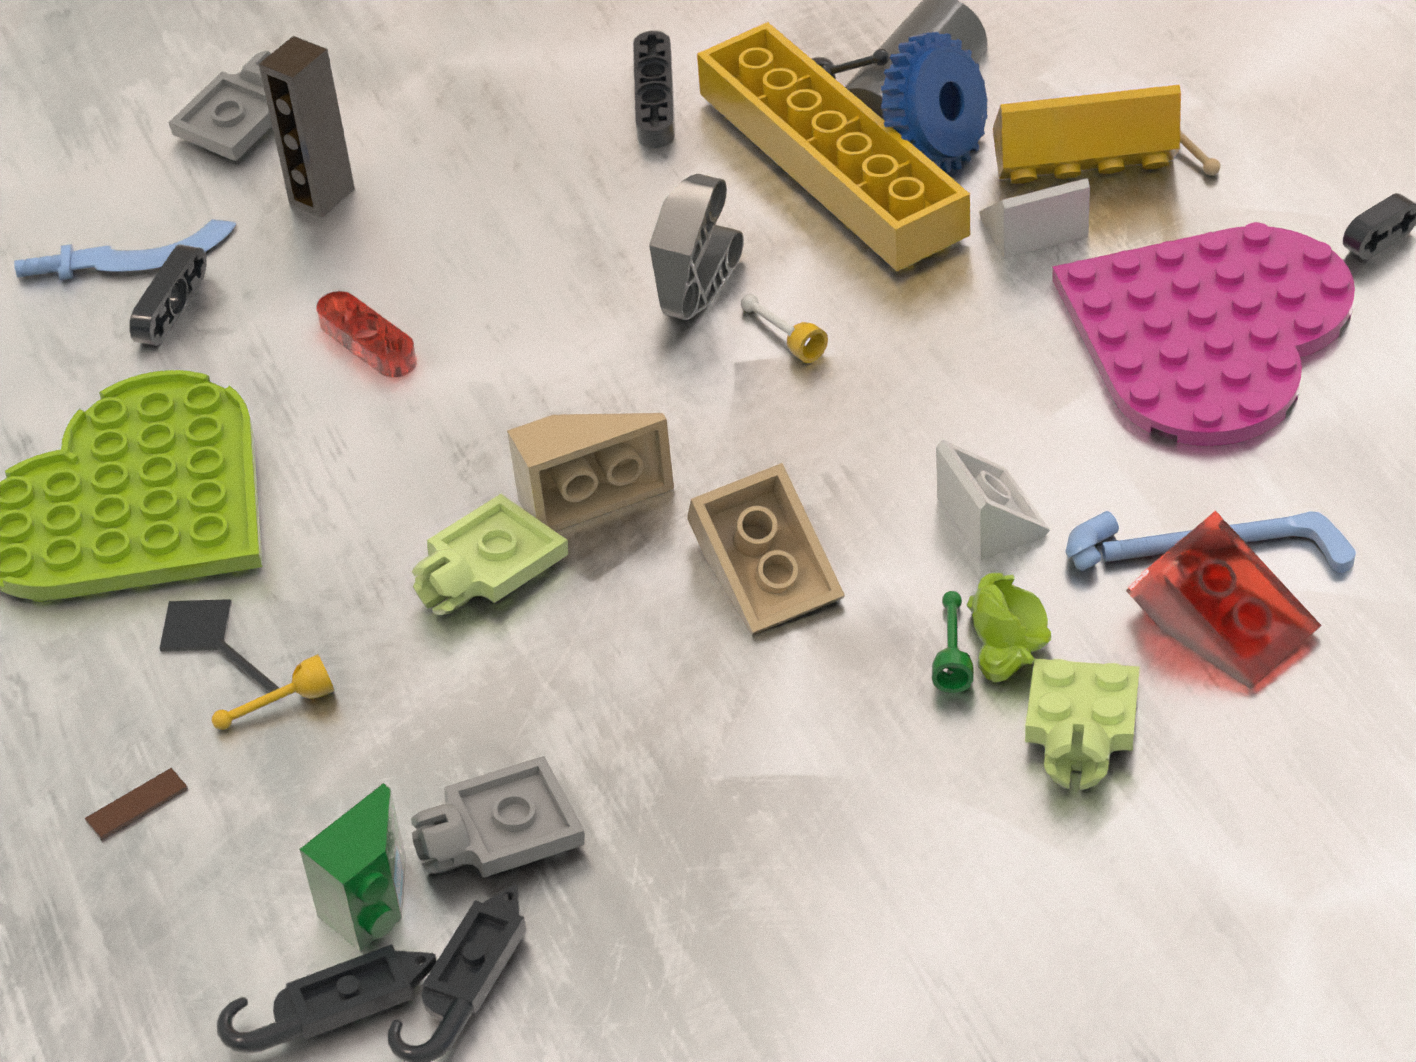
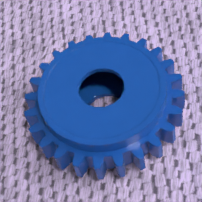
[881,32,988,173]

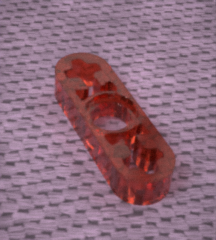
[316,291,417,377]

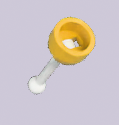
[741,294,828,363]

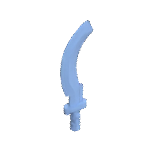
[14,220,236,280]

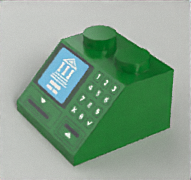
[299,783,406,952]

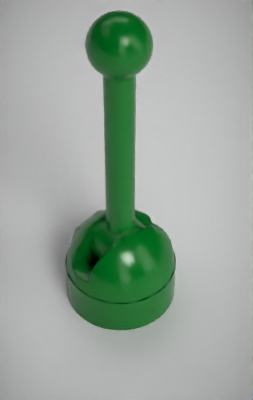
[932,591,974,693]

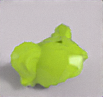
[966,573,1052,683]

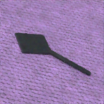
[159,599,279,693]

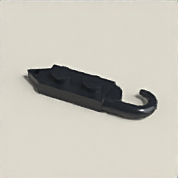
[388,884,526,1062]
[217,944,437,1054]

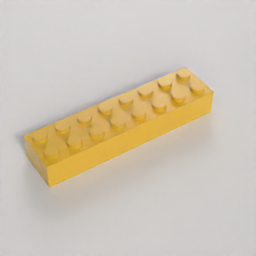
[697,22,970,271]

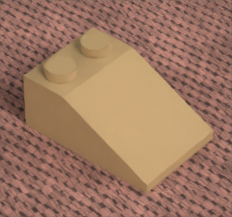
[507,413,674,532]
[687,463,845,635]

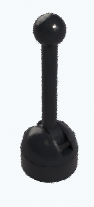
[811,48,890,79]

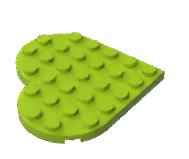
[0,370,263,602]

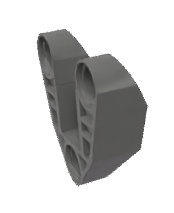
[649,174,744,320]

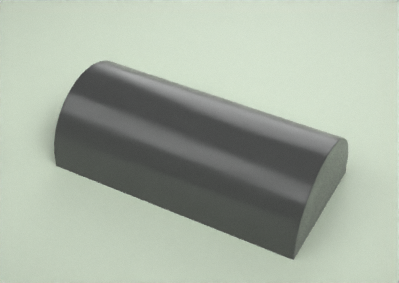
[845,0,987,120]

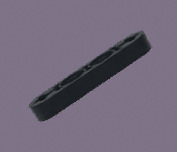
[633,31,675,148]

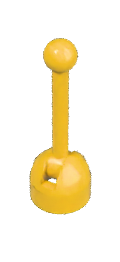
[211,654,335,730]

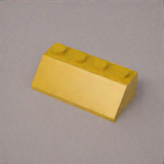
[992,84,1181,184]

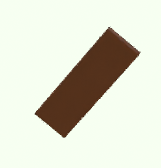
[85,767,188,840]

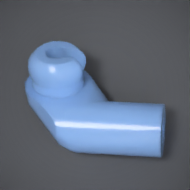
[1065,511,1119,571]

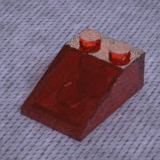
[1126,510,1322,689]

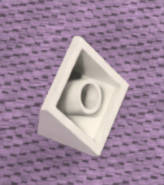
[979,178,1090,258]
[936,439,1050,560]

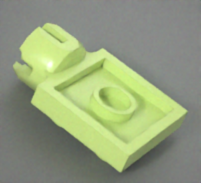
[412,494,568,615]
[1025,659,1140,790]

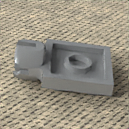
[168,51,272,161]
[411,756,585,878]

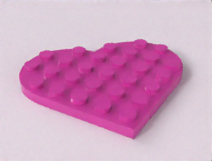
[1052,222,1355,446]

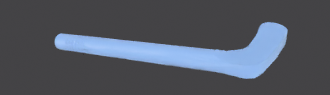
[1102,511,1356,573]

